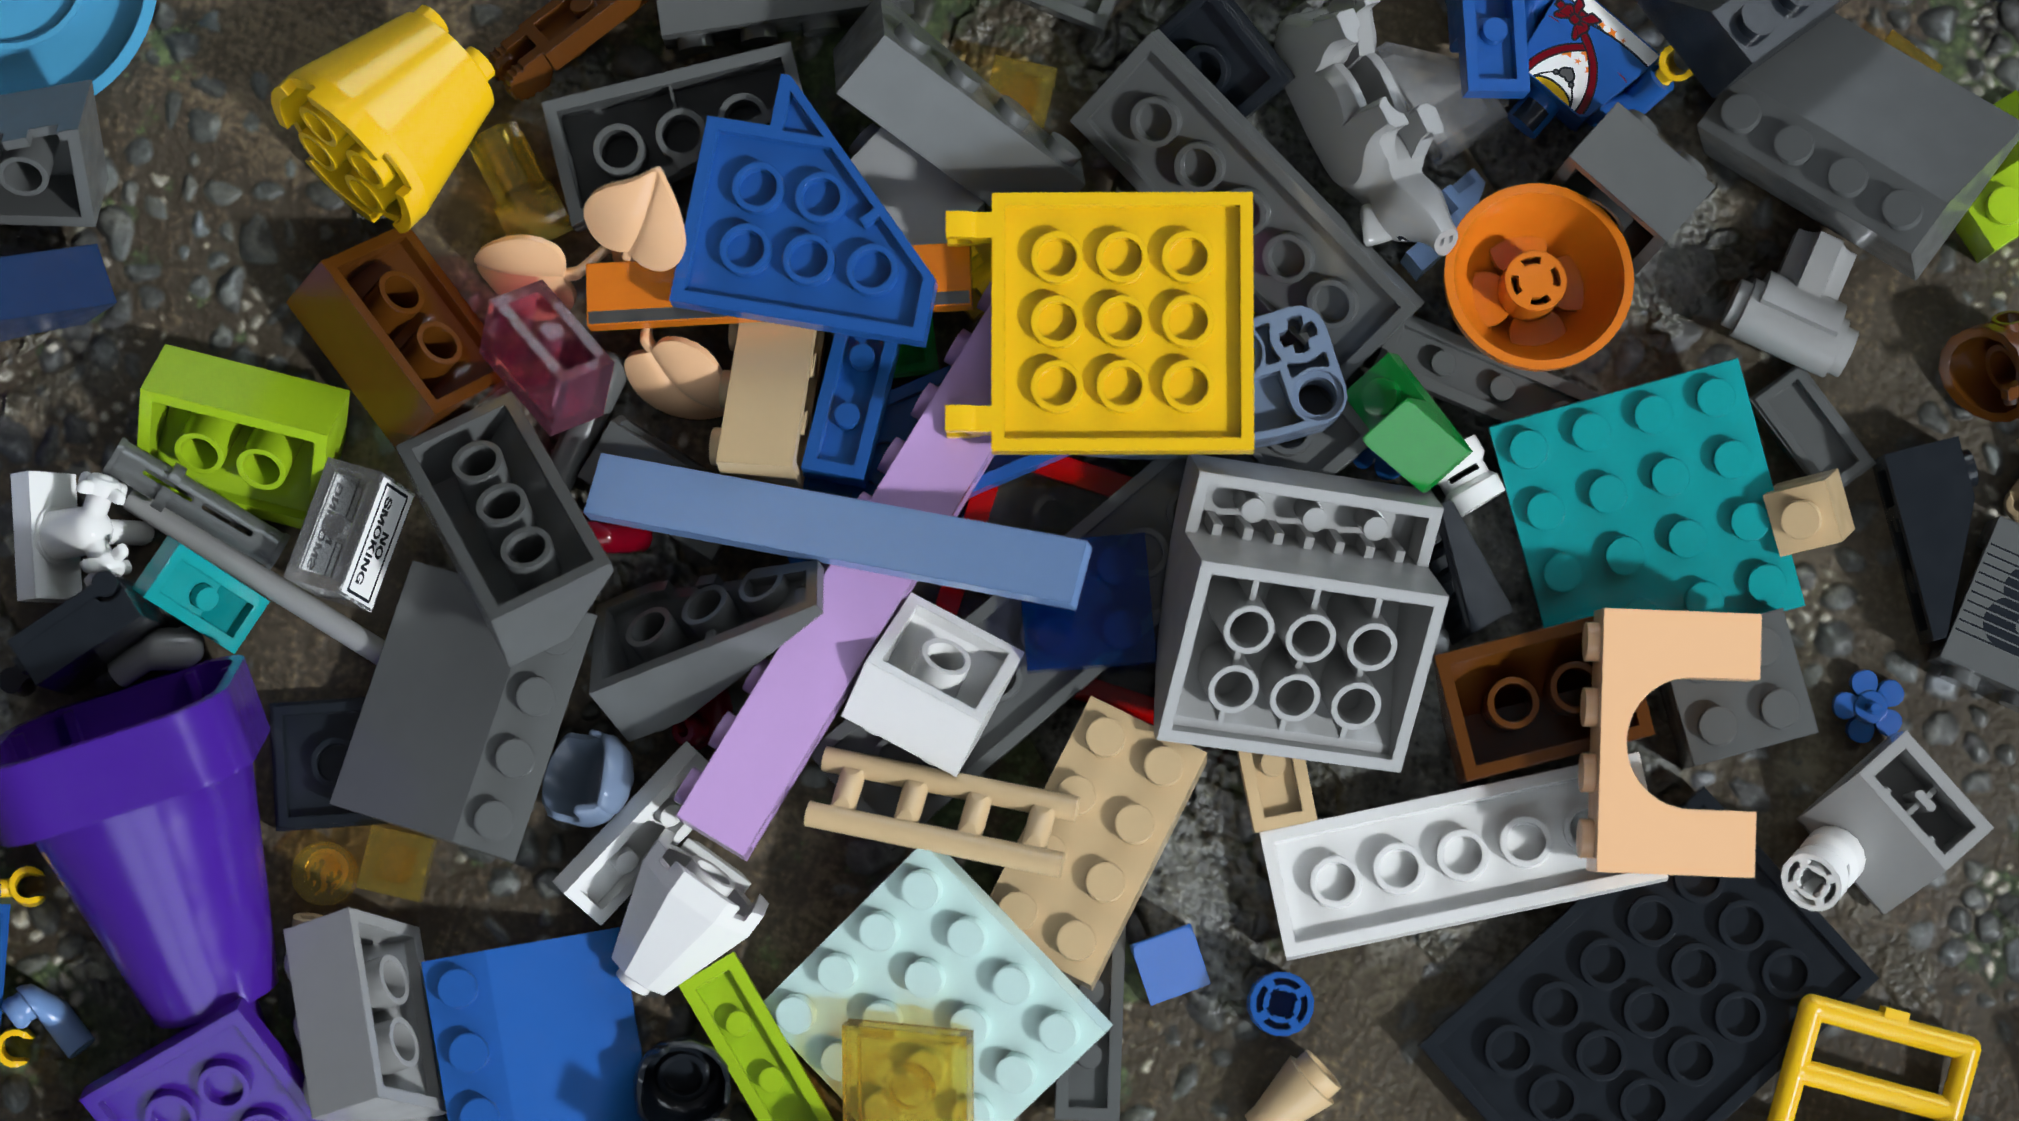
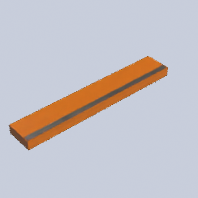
[586,243,974,331]

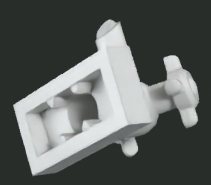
[10,471,155,603]

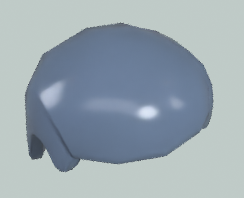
[542,729,634,828]

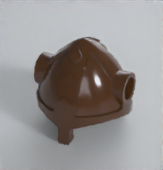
[1938,310,2019,422]

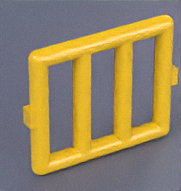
[1767,994,1981,1121]

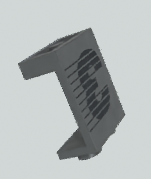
[1927,516,2019,713]

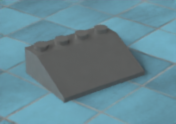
[1697,13,2019,281]
[329,561,597,864]

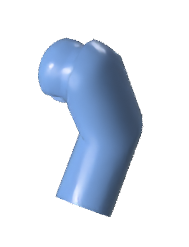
[1,983,95,1059]

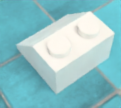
[841,592,1025,777]

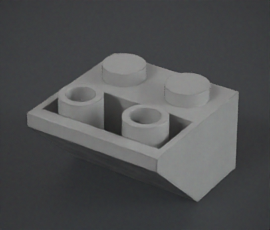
[1796,730,1994,915]

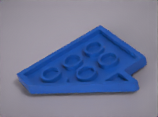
[669,73,938,348]

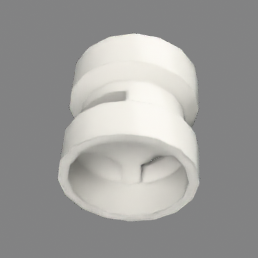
[1436,434,1506,517]
[1781,826,1866,911]

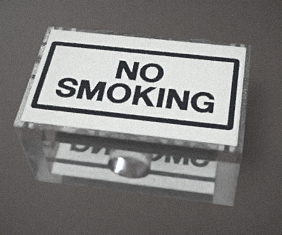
[284,457,415,613]

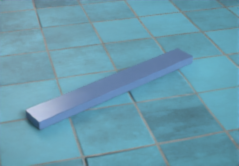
[583,453,1092,610]

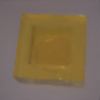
[989,55,1058,130]
[356,825,437,902]

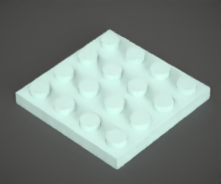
[764,849,1113,1121]

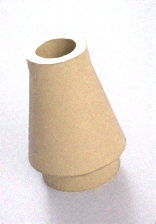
[1245,1049,1342,1121]

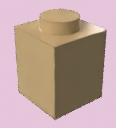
[1763,468,1855,557]

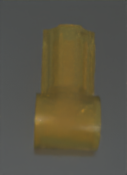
[468,120,574,241]

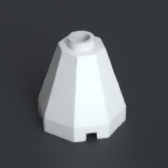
[611,829,769,996]

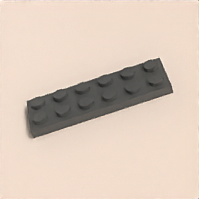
[1070,29,1425,382]

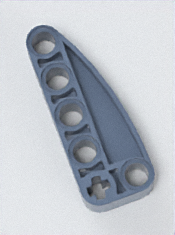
[1083,306,1347,460]

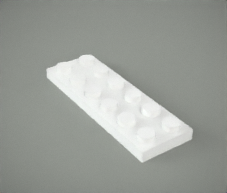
[1259,752,1668,961]

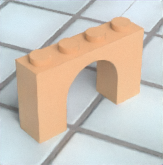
[1576,608,1762,878]

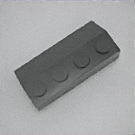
[395,391,614,667]

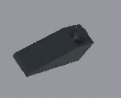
[1873,436,1979,645]

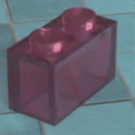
[479,279,615,436]

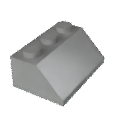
[283,907,447,1121]

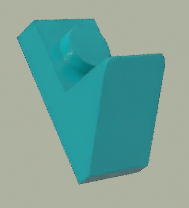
[132,535,270,654]

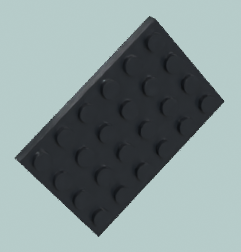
[1417,786,1880,1121]

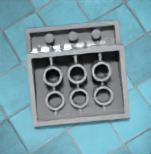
[1154,454,1449,773]

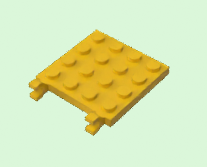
[945,192,1254,455]

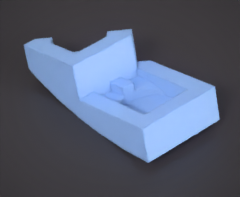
[1400,168,1486,281]

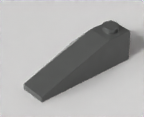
[589,560,824,742]

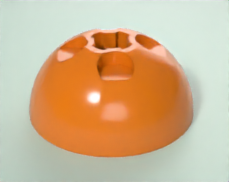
[1443,183,1634,372]

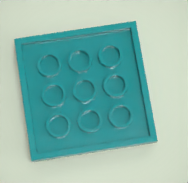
[1487,358,1806,628]

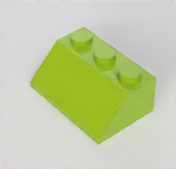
[137,344,350,529]

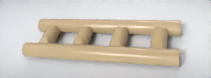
[804,746,1080,878]

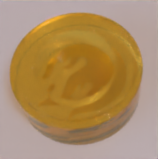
[291,841,359,906]

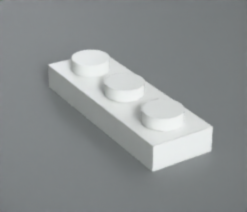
[552,741,709,925]

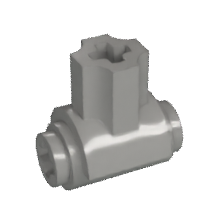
[1720,229,1859,378]

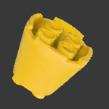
[271,5,495,234]

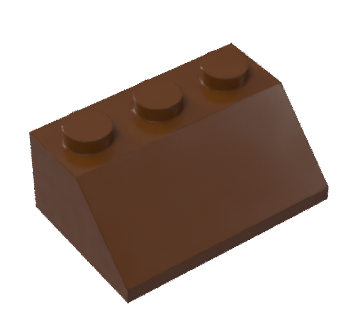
[286,228,519,450]
[1433,616,1655,785]

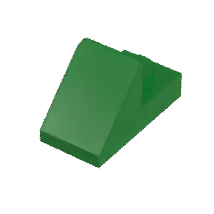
[1347,352,1473,493]

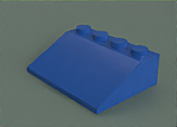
[421,927,643,1121]

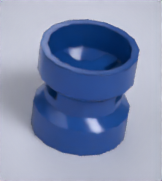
[1246,972,1314,1036]

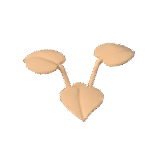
[474,166,725,420]

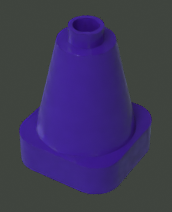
[0,655,279,1029]

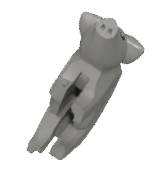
[1274,0,1458,256]

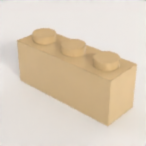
[709,322,828,489]

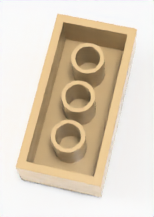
[990,696,1207,991]

